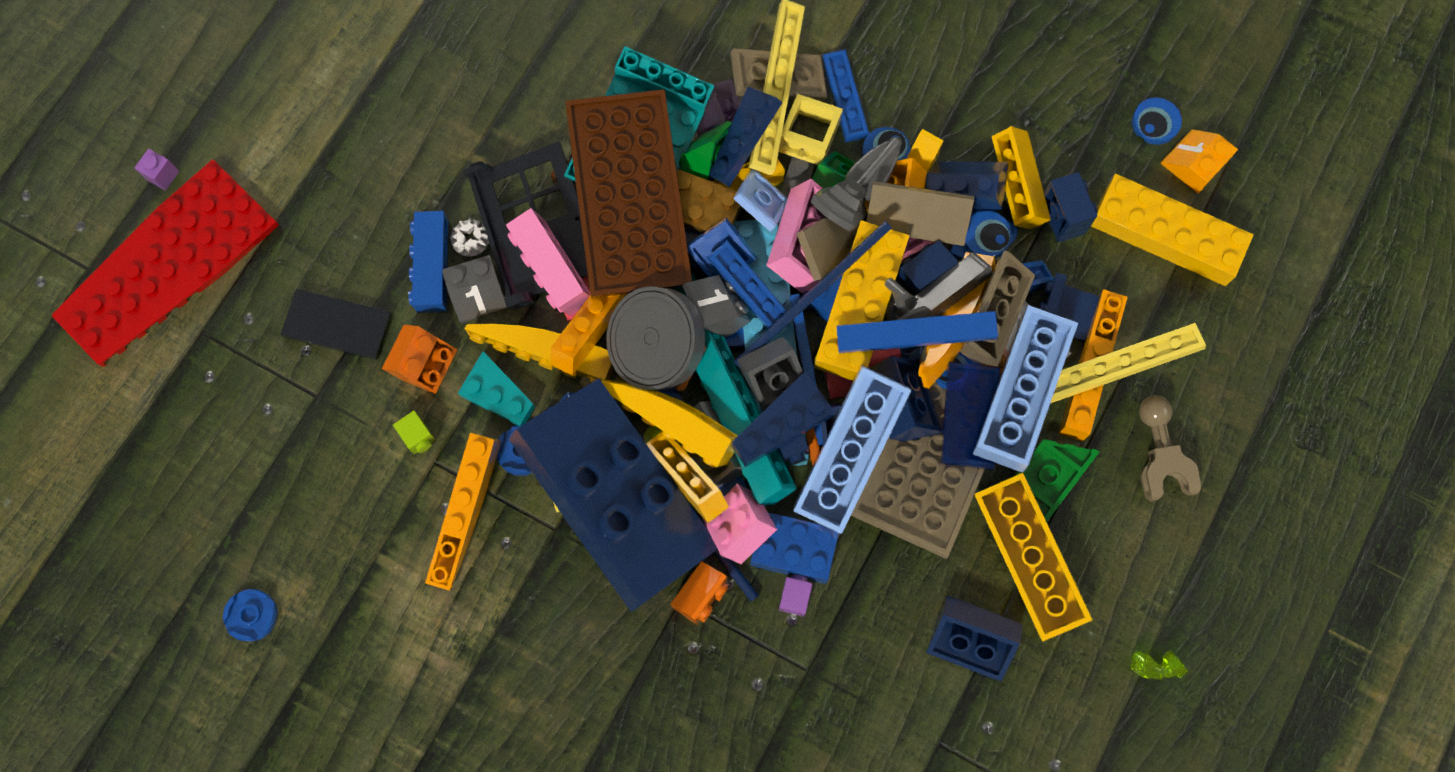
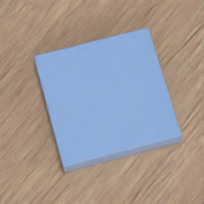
[733,169,788,231]

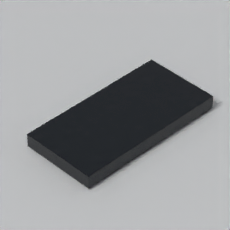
[280,289,392,360]

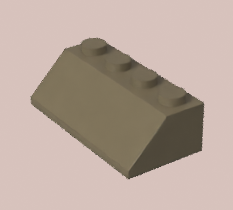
[960,251,1035,367]

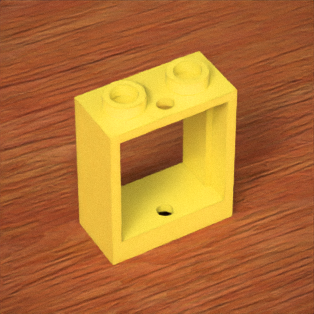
[779,94,843,165]

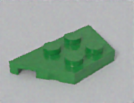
[1015,439,1099,522]

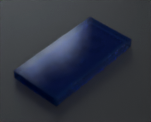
[941,362,1000,470]

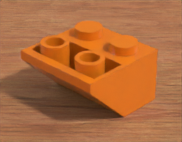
[382,325,457,394]
[671,561,728,625]

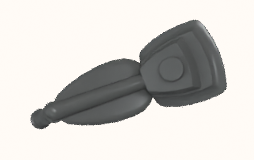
[811,137,902,231]

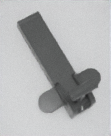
[885,252,992,321]

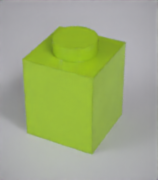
[393,411,435,454]

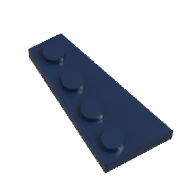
[709,87,783,187]
[731,371,835,467]

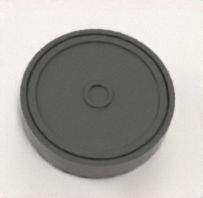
[606,287,705,390]

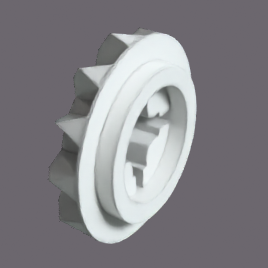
[450,218,489,256]

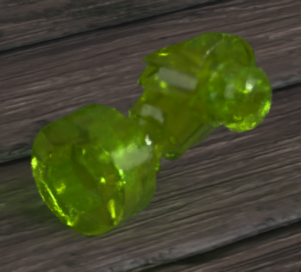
[1131,650,1189,680]

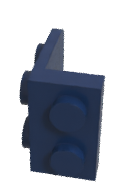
[1039,273,1098,341]

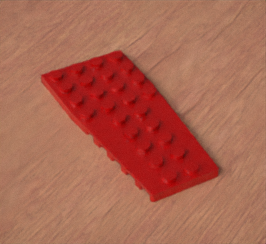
[52,159,279,367]

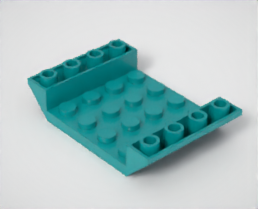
[564,46,714,182]

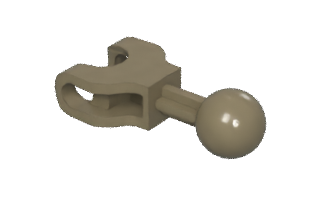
[1139,395,1201,501]

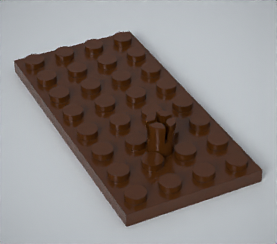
[565,89,692,298]

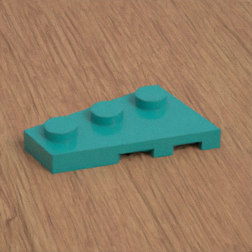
[457,351,536,427]

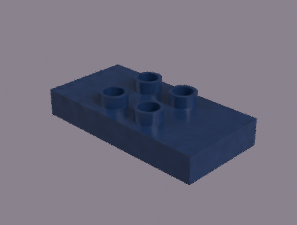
[509,379,718,612]

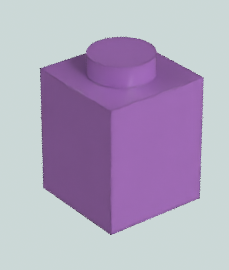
[134,149,180,191]
[779,575,812,617]

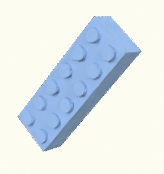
[973,305,1078,473]
[794,365,911,534]

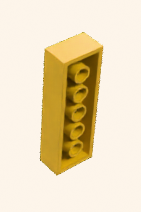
[1091,174,1254,286]
[814,221,909,381]
[974,473,1092,641]

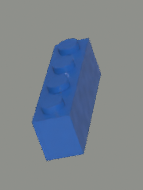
[408,211,448,313]

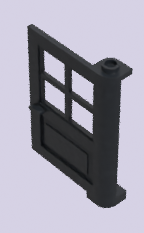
[463,141,588,310]

